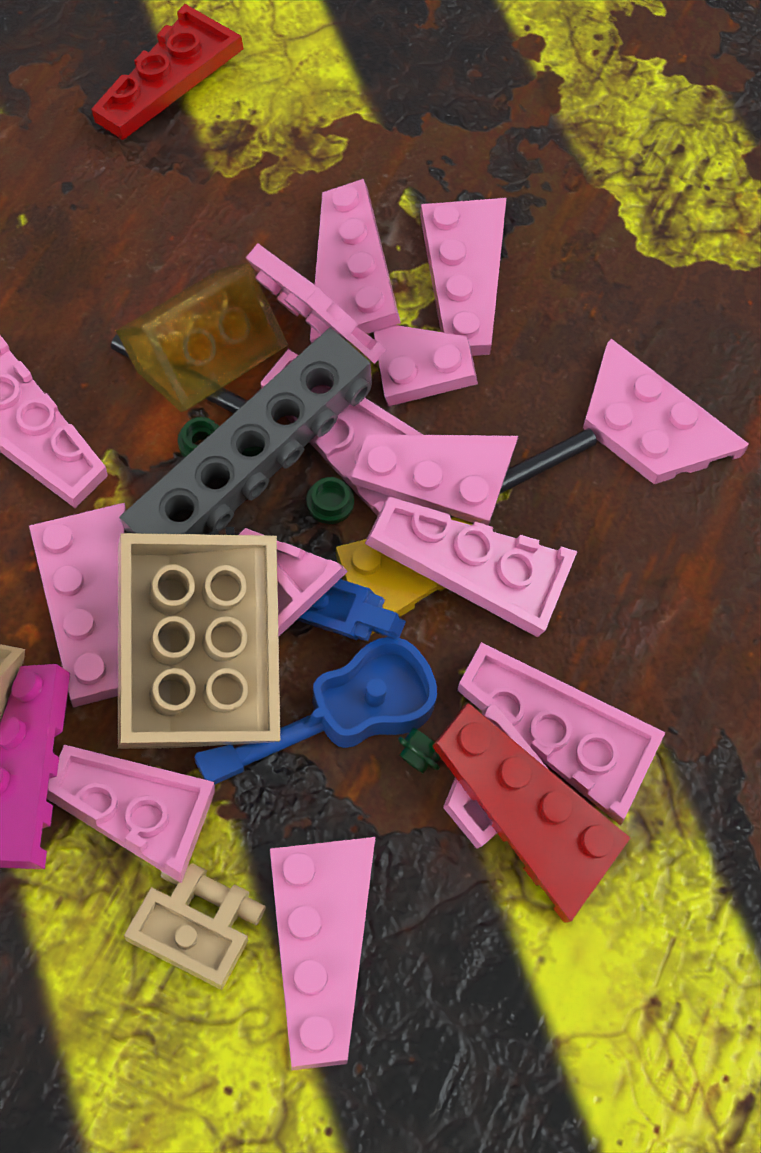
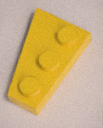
[336,517,473,635]

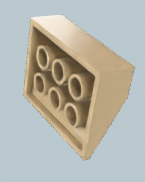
[118,533,280,749]

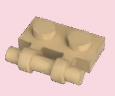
[124,863,266,990]

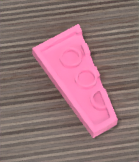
[0,335,108,508]
[260,349,423,516]
[458,642,665,826]

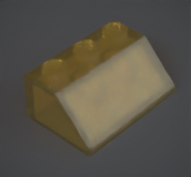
[116,263,288,412]

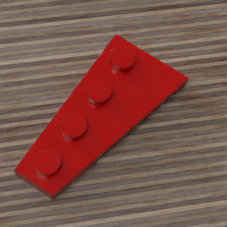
[91,3,244,140]
[432,703,631,923]

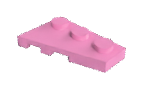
[351,434,518,525]
[47,745,215,883]

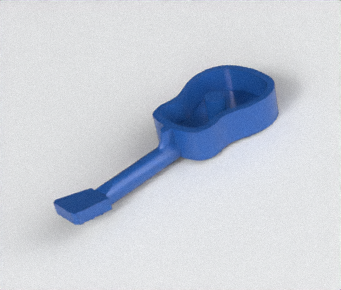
[194,637,437,785]

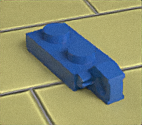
[297,579,406,641]

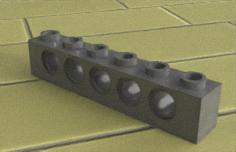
[119,327,372,535]

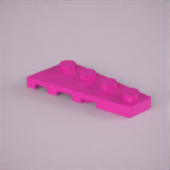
[0,664,70,869]

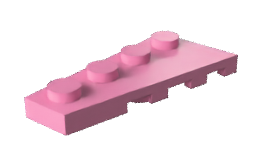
[310,179,401,344]
[420,198,506,356]
[365,497,577,637]
[29,503,126,708]
[270,837,375,1071]

